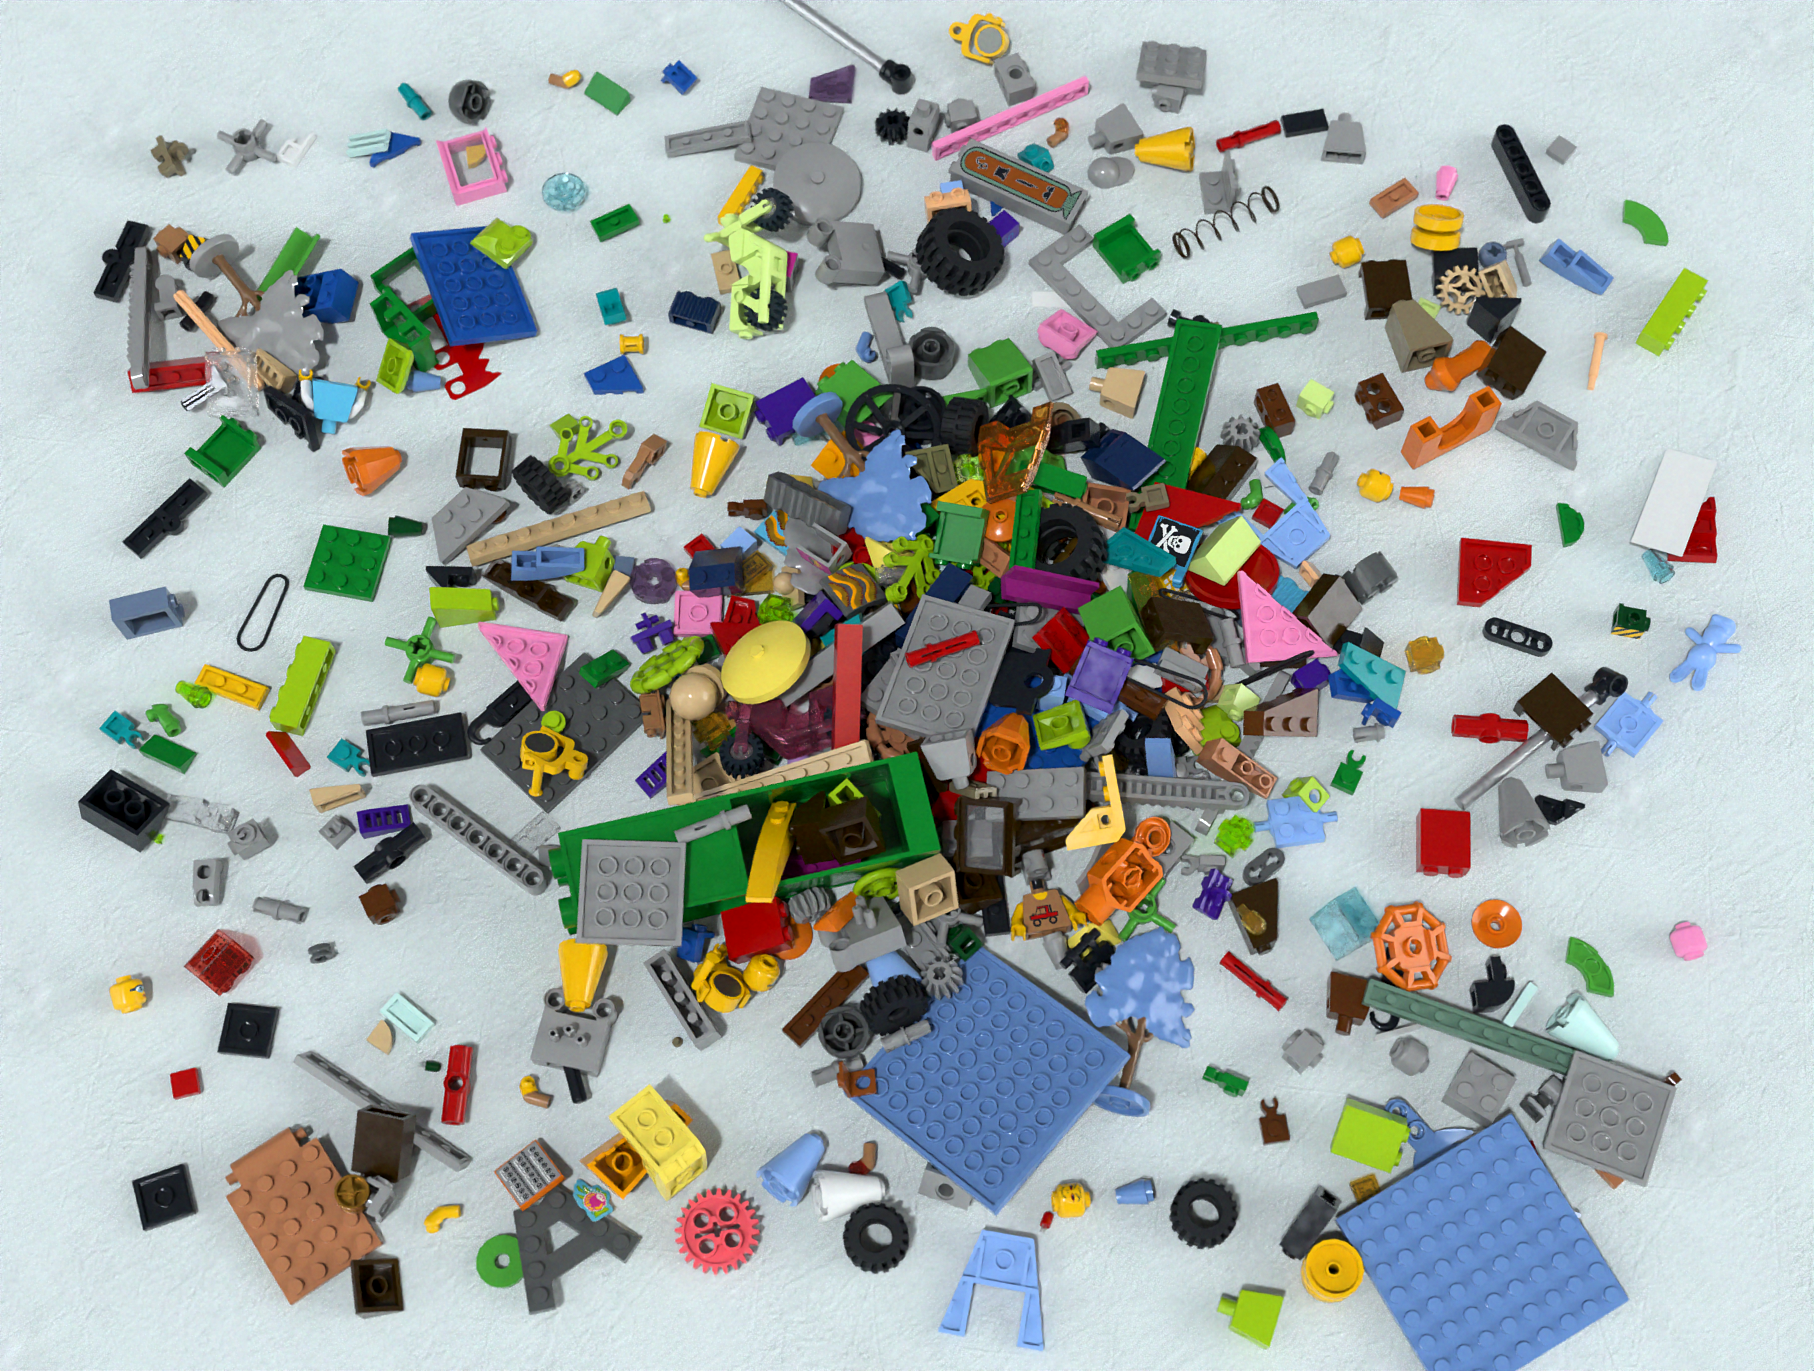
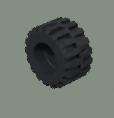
[941,396,989,458]
[1114,706,1177,766]
[1169,1178,1238,1249]
[843,1202,909,1274]

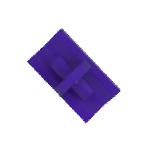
[630,612,674,655]
[1192,868,1233,920]

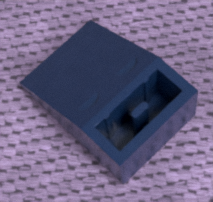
[1080,429,1166,491]

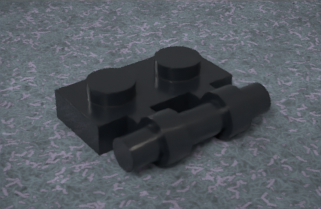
[1059,928,1115,994]

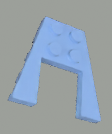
[1215,457,1330,569]
[938,1230,1043,1351]

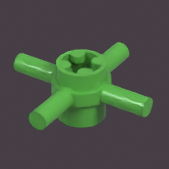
[385,617,455,684]
[1118,878,1176,942]

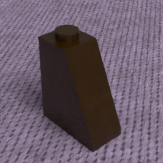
[1227,878,1278,956]

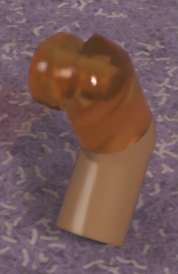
[1046,118,1069,148]

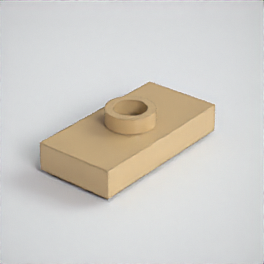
[711,250,740,295]

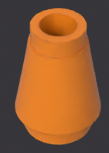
[1399,486,1435,509]

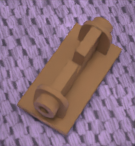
[639,689,666,739]

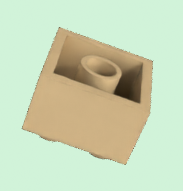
[895,853,959,926]

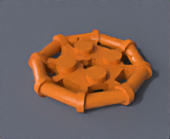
[1370,901,1452,992]

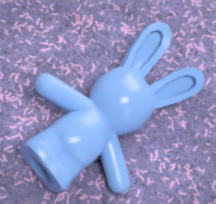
[1669,614,1742,691]

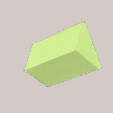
[1188,515,1261,586]

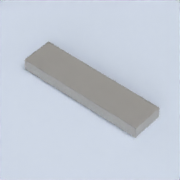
[665,120,752,158]

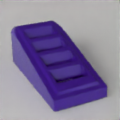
[635,752,667,799]
[357,804,411,839]

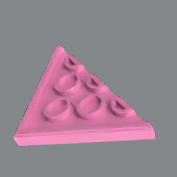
[1237,571,1338,663]
[478,621,568,711]

